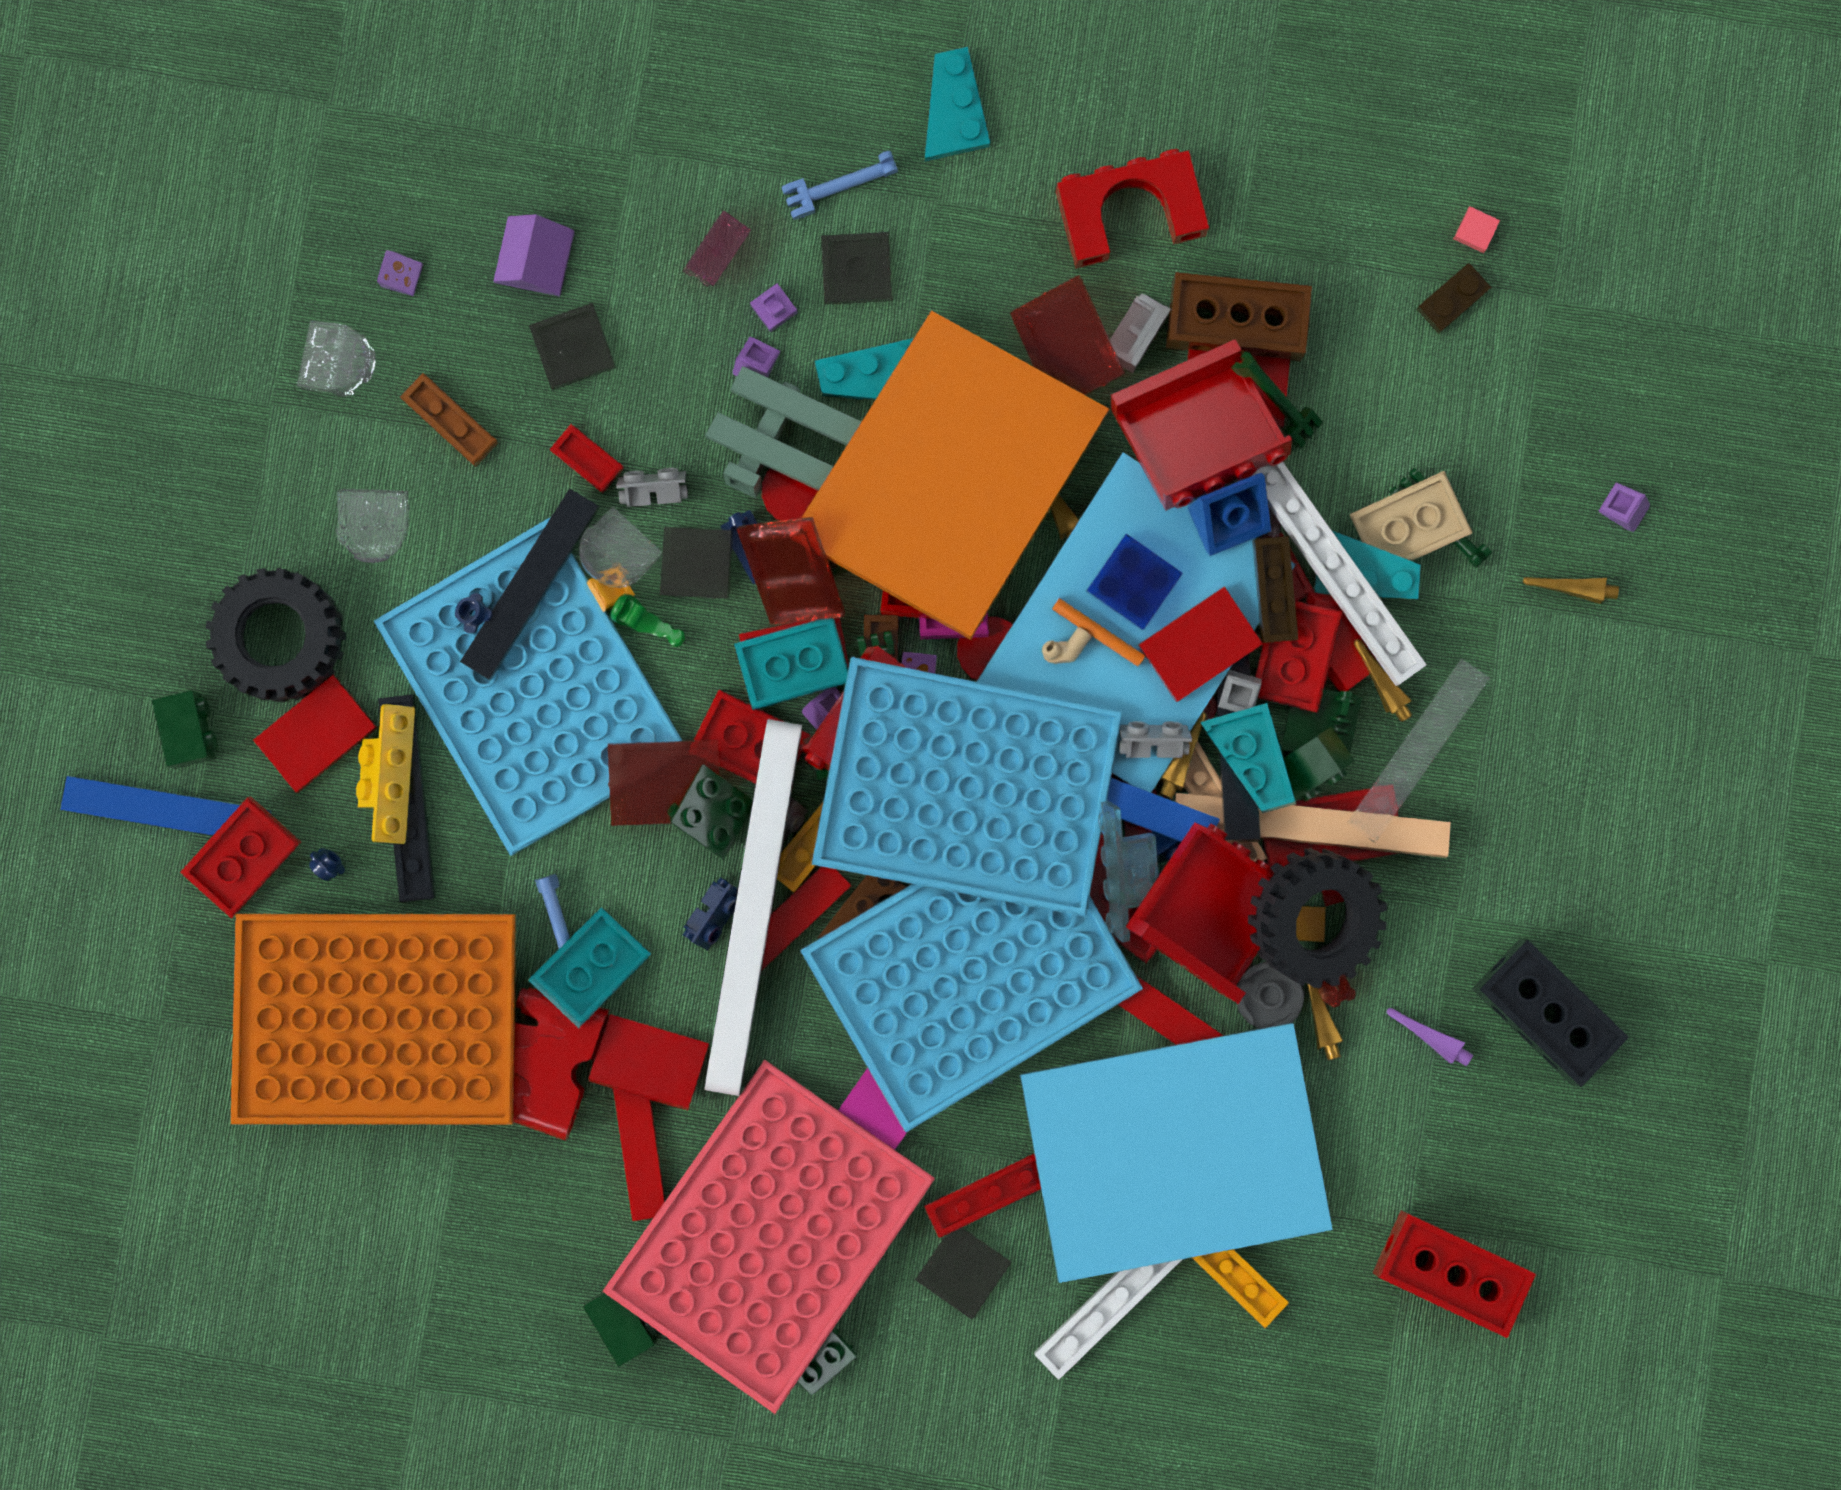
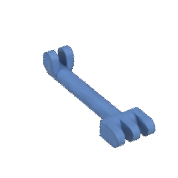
[781,151,898,220]
[535,873,570,949]

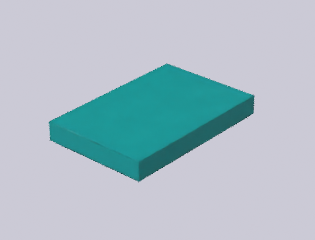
[734,616,848,710]
[529,907,651,1028]

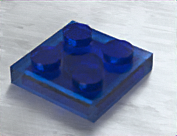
[1086,533,1183,630]

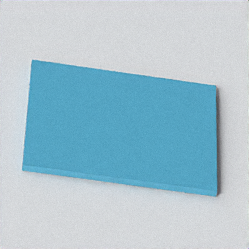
[976,453,1296,793]
[374,517,689,856]
[811,657,1123,916]
[800,884,1143,1132]
[1020,1023,1333,1283]

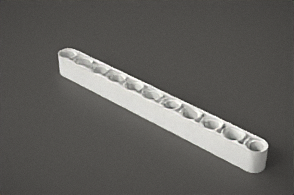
[705,719,802,1096]

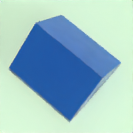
[1188,473,1271,556]

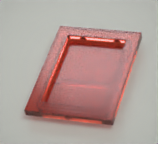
[1010,275,1125,395]
[736,517,846,625]
[608,740,721,826]

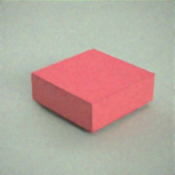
[1453,206,1500,253]

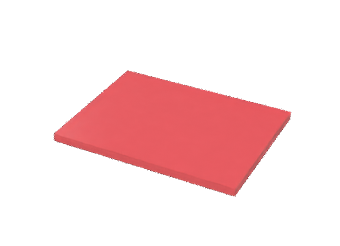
[603,1060,935,1414]

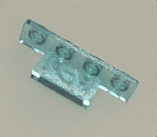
[1098,801,1158,942]

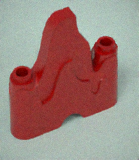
[513,987,610,1141]

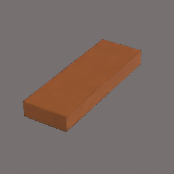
[400,373,499,467]

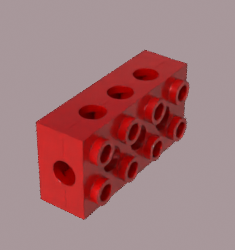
[1373,1210,1536,1338]

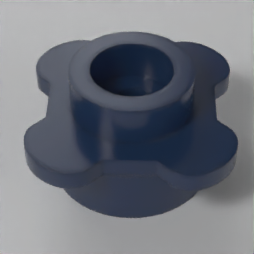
[455,593,492,634]
[309,848,345,881]

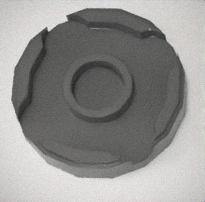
[1236,962,1304,1029]

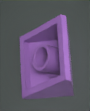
[494,214,575,297]

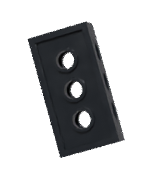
[1472,939,1629,1087]

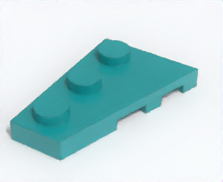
[925,47,990,162]
[815,338,914,400]
[1315,530,1421,599]
[1200,703,1296,813]

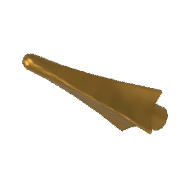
[1050,495,1079,540]
[1522,577,1619,604]
[1354,639,1412,722]
[1159,712,1207,800]
[1307,984,1343,1060]

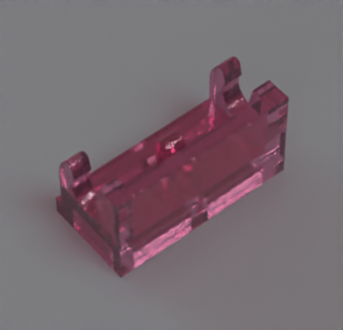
[682,210,751,287]

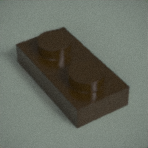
[1416,263,1492,334]

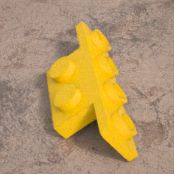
[356,704,415,844]

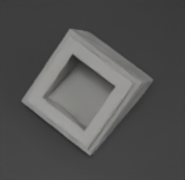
[1218,670,1261,712]

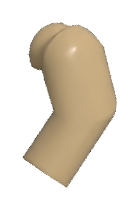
[1042,627,1092,664]

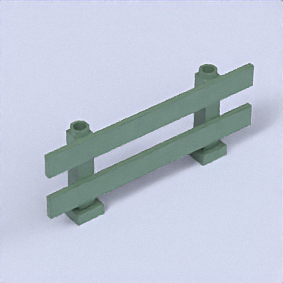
[705,366,861,498]

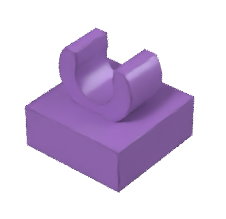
[750,283,798,333]

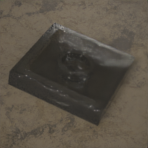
[821,232,892,305]
[529,303,616,390]
[660,527,733,599]
[915,1227,1011,1320]

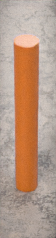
[1052,598,1145,667]

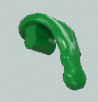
[610,594,686,647]

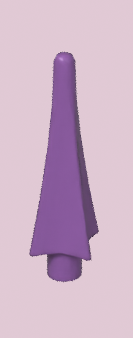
[1386,1008,1473,1066]

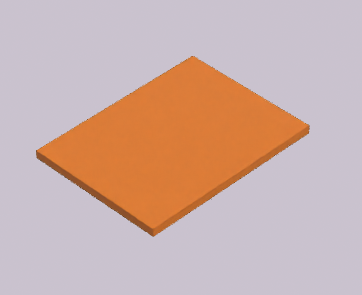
[791,310,1109,640]
[231,914,516,1125]

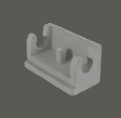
[1102,293,1171,373]

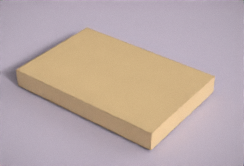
[1349,471,1472,561]

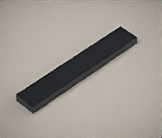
[460,488,600,681]
[1216,654,1260,843]
[378,694,436,903]

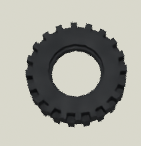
[206,568,346,702]
[1248,848,1387,988]

